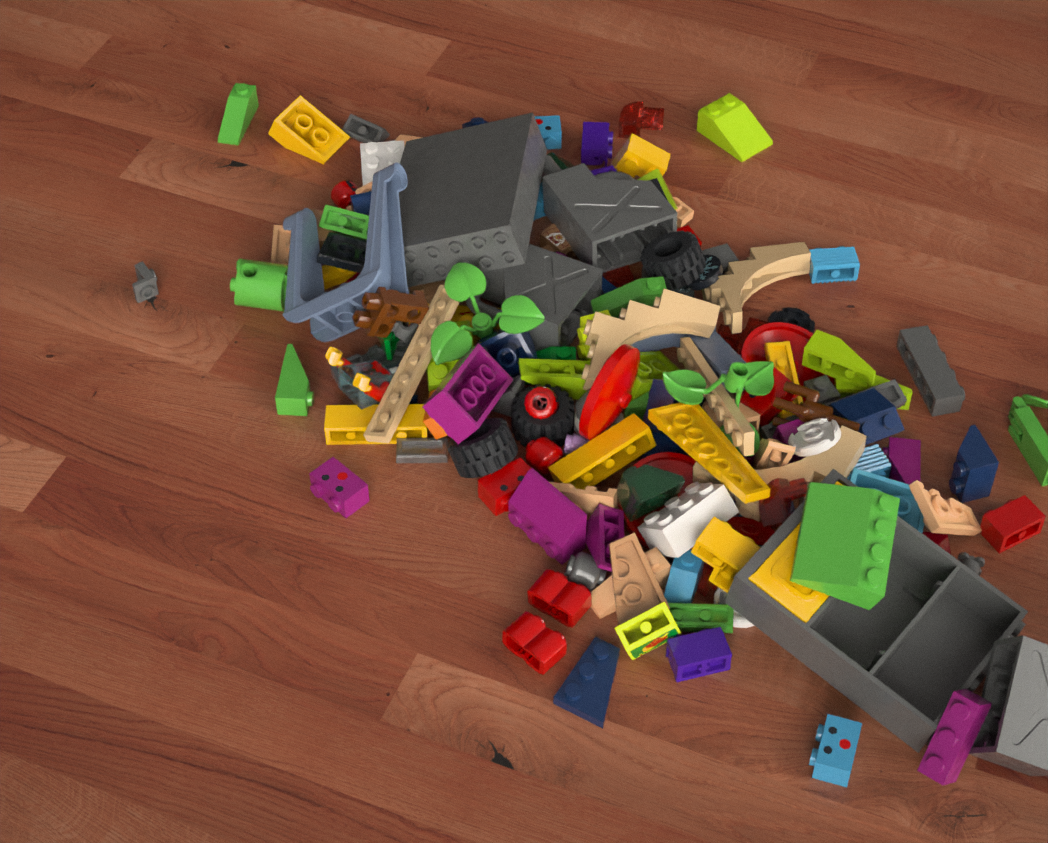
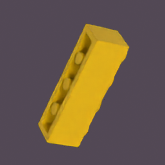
[324,404,428,445]
[548,413,657,490]

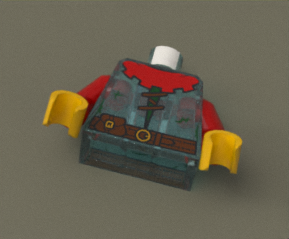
[325,347,398,409]

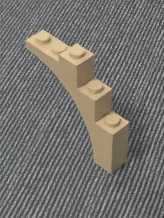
[702,242,811,334]
[581,289,720,391]
[693,425,867,522]

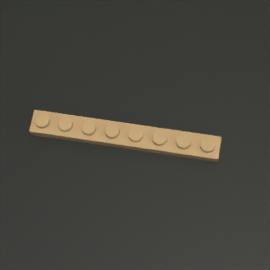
[364,285,459,443]
[677,337,755,456]

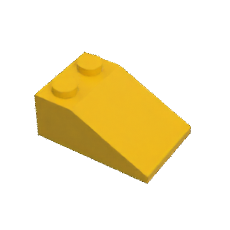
[268,95,350,164]

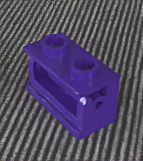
[581,122,613,167]
[666,627,732,683]

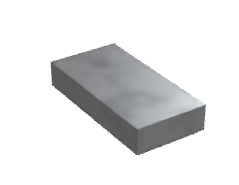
[396,438,448,463]

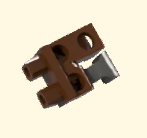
[352,287,429,344]

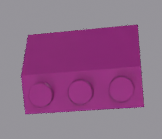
[508,468,587,565]

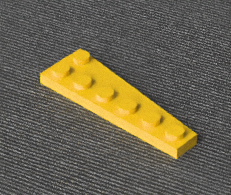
[648,402,770,504]

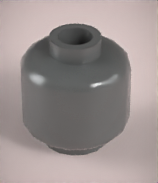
[564,552,607,591]

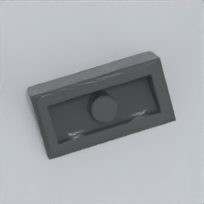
[342,114,390,143]

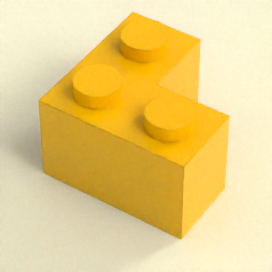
[610,133,671,178]
[691,517,761,593]

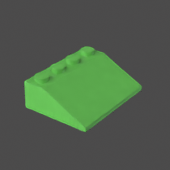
[790,482,900,610]

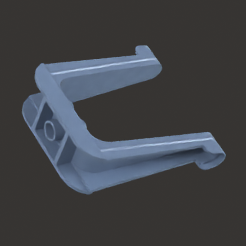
[283,162,409,342]

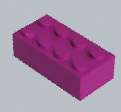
[422,343,513,444]

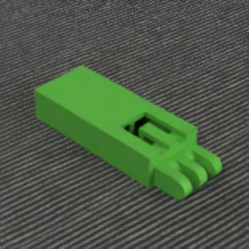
[1008,396,1048,486]

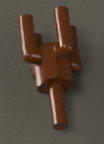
[772,381,860,432]

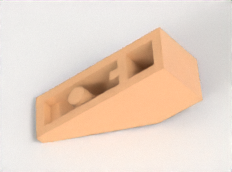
[753,438,796,470]
[591,547,671,619]

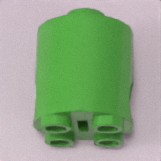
[230,258,288,312]

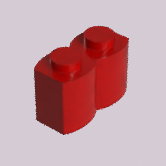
[527,569,592,628]
[502,611,567,675]

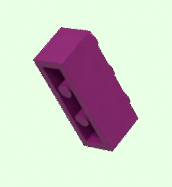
[917,689,992,786]

